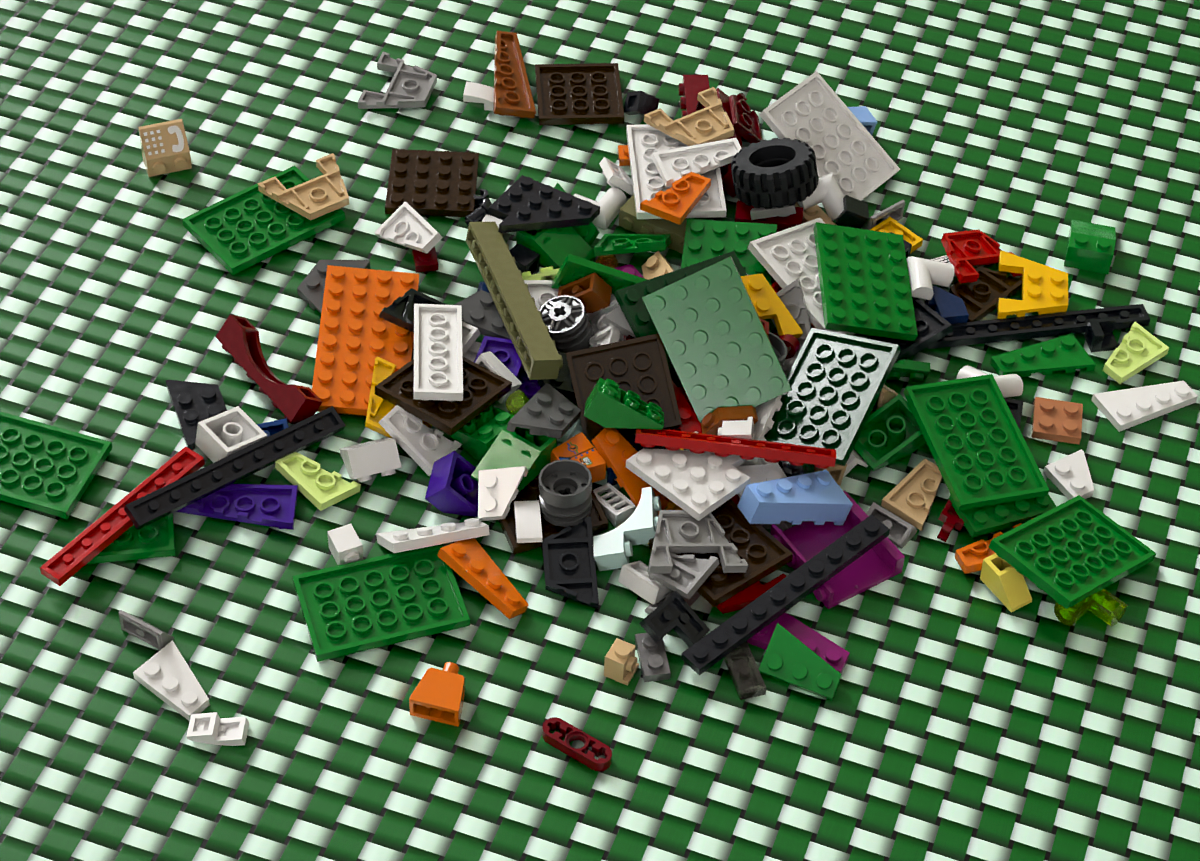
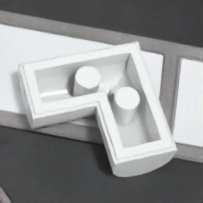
[798,172,845,221]
[573,187,627,230]
[906,256,954,300]
[956,365,1023,398]

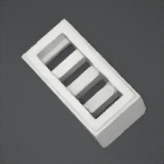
[593,483,637,528]

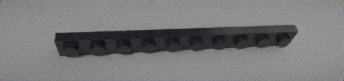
[927,304,1150,349]
[124,406,346,530]
[682,514,890,676]

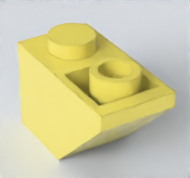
[980,553,1032,613]

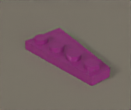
[746,612,850,674]

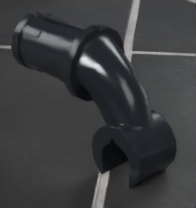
[464,189,492,226]

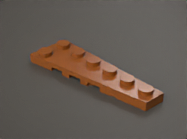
[493,30,536,118]

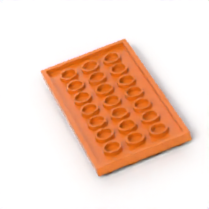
[312,265,419,416]

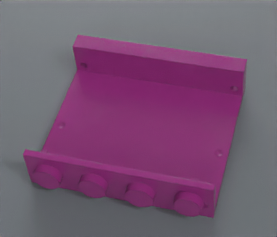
[770,490,905,609]

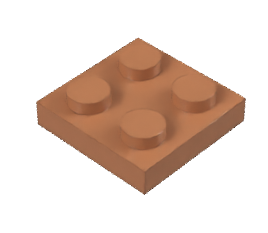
[1031,397,1083,445]

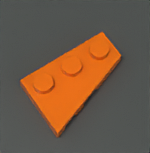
[640,172,711,225]

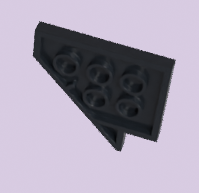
[488,175,600,233]
[867,297,953,363]

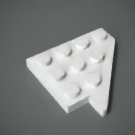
[625,448,751,521]

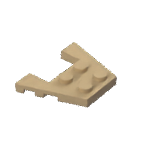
[644,87,734,146]
[258,153,349,220]

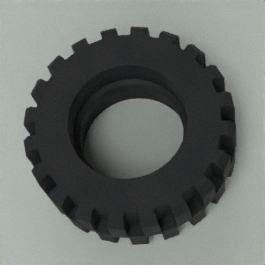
[731,138,818,209]

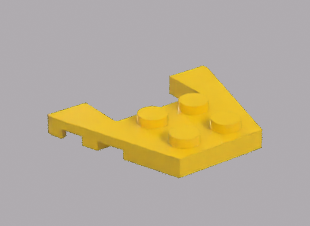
[997,251,1068,319]
[740,274,803,338]
[365,356,432,438]

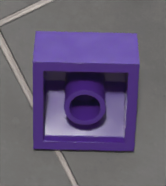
[425,451,479,517]

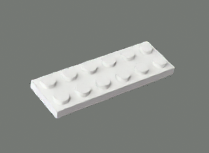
[413,304,463,401]

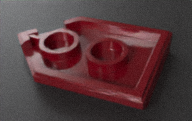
[728,93,763,144]

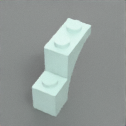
[593,487,661,571]

